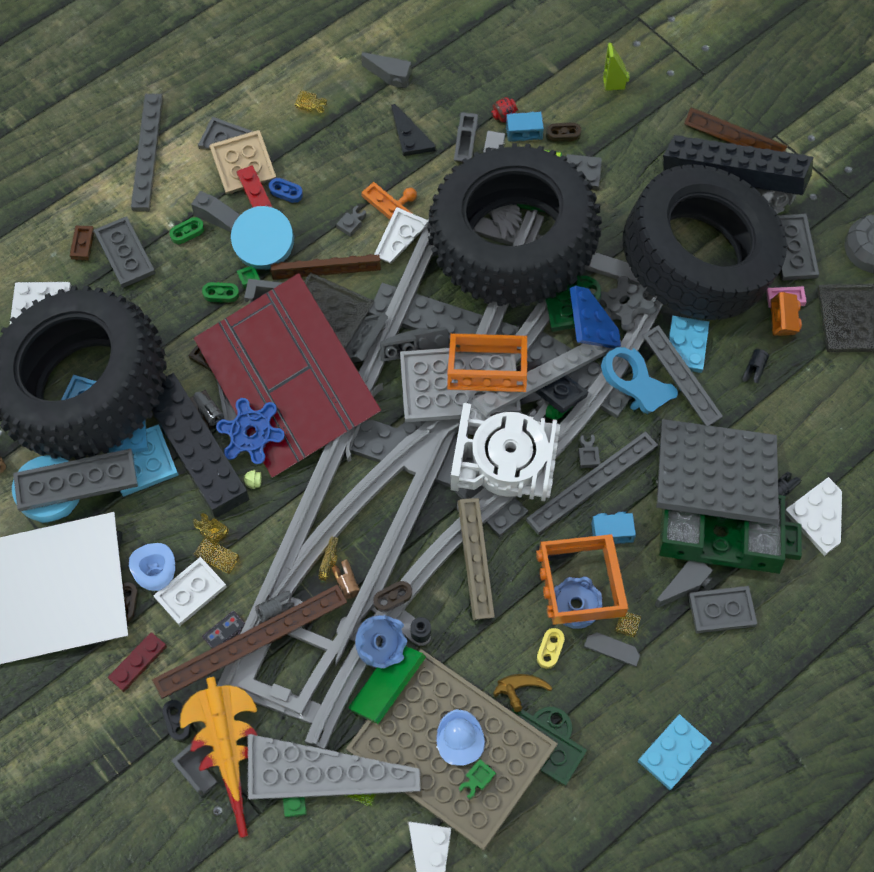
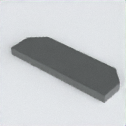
[584,632,640,667]

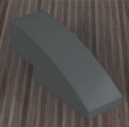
[454,112,478,162]

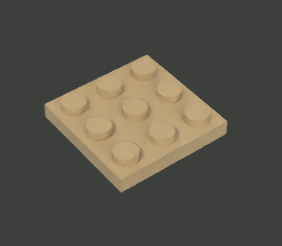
[209,130,276,195]

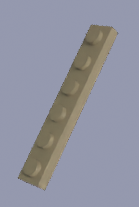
[458,498,494,620]

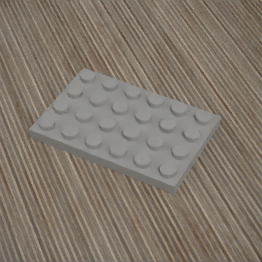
[400,348,521,423]

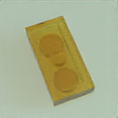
[194,538,239,574]

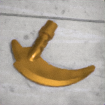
[493,674,552,712]

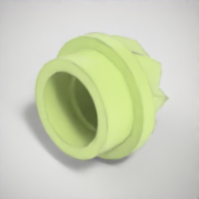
[243,470,262,489]

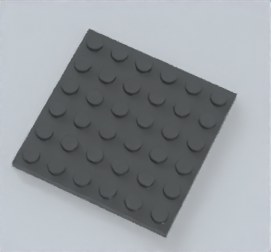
[656,419,779,525]

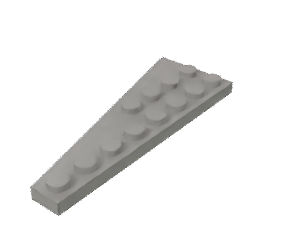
[248,735,421,800]

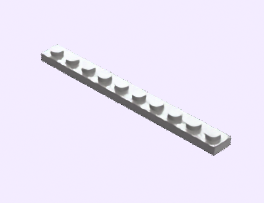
[473,340,622,417]

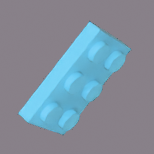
[669,316,709,373]
[638,714,711,790]

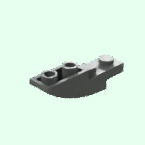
[380,327,448,362]

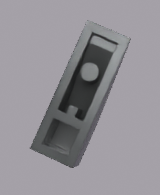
[361,52,411,88]
[191,191,240,232]
[655,561,713,607]

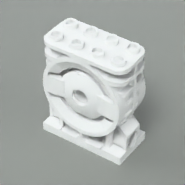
[451,403,560,501]

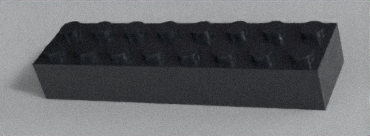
[663,135,814,196]
[151,373,250,519]

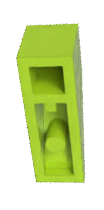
[603,43,629,91]

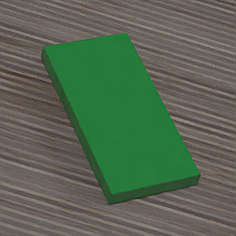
[348,646,426,724]

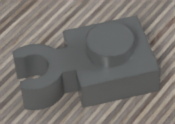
[336,206,366,237]
[578,435,600,468]

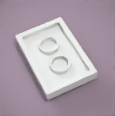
[153,557,227,626]

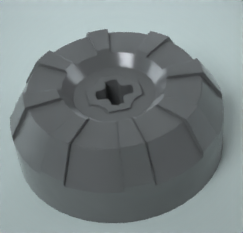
[844,214,874,273]

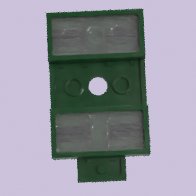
[659,495,802,574]

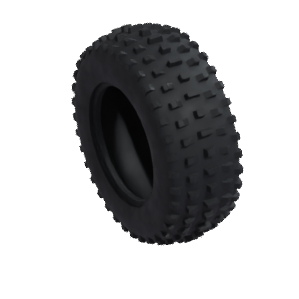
[427,143,602,307]
[0,286,167,460]

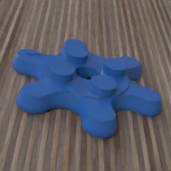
[216,398,285,464]

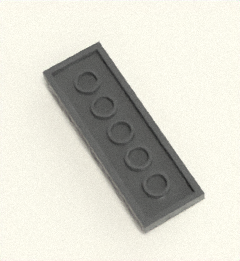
[13,449,138,512]

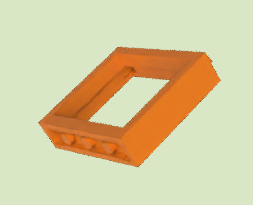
[447,334,527,392]
[536,534,628,625]

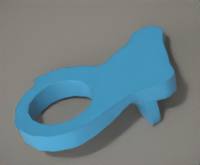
[601,347,678,414]

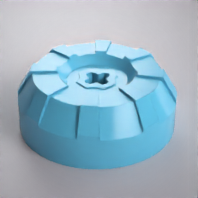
[231,206,294,270]
[12,455,80,523]

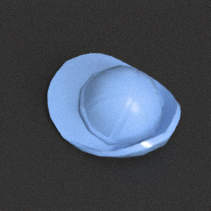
[129,543,175,591]
[437,709,485,765]

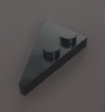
[391,104,436,156]

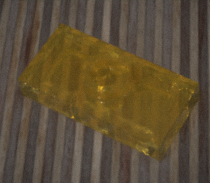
[319,536,338,581]

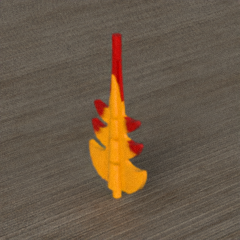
[180,677,257,838]

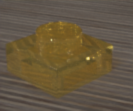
[615,612,641,637]

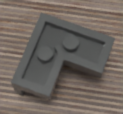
[171,743,218,798]

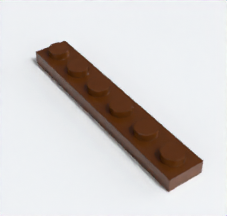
[684,107,788,152]
[271,254,381,280]

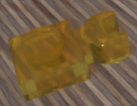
[295,90,327,113]
[193,513,228,544]

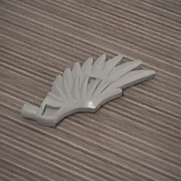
[488,204,522,241]

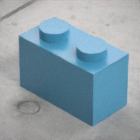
[506,112,544,142]
[591,512,636,544]

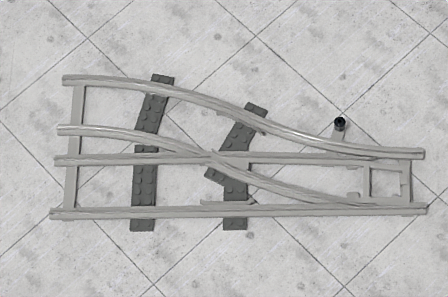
[217,210,663,749]

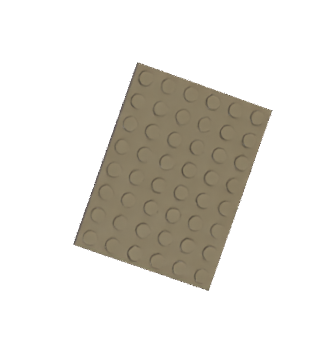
[346,649,558,851]

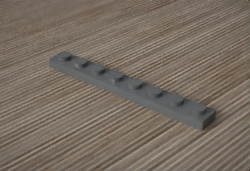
[131,94,163,211]
[526,431,658,535]

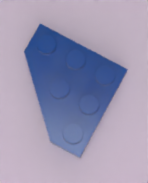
[570,286,621,349]

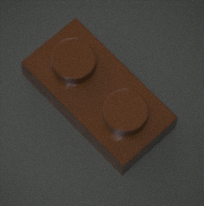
[70,225,94,260]

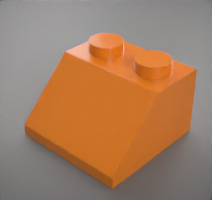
[770,292,802,336]

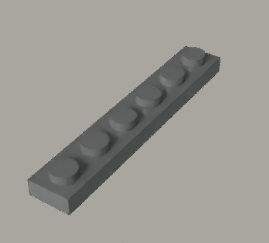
[643,325,723,426]

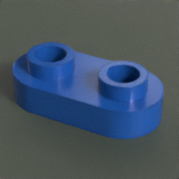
[269,178,303,203]

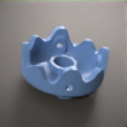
[554,577,602,629]
[355,615,407,668]

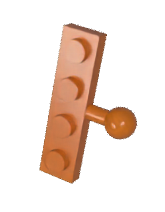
[361,182,417,220]

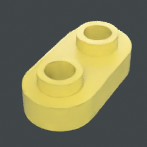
[537,628,565,669]

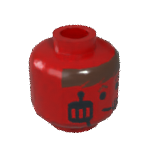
[491,97,518,123]

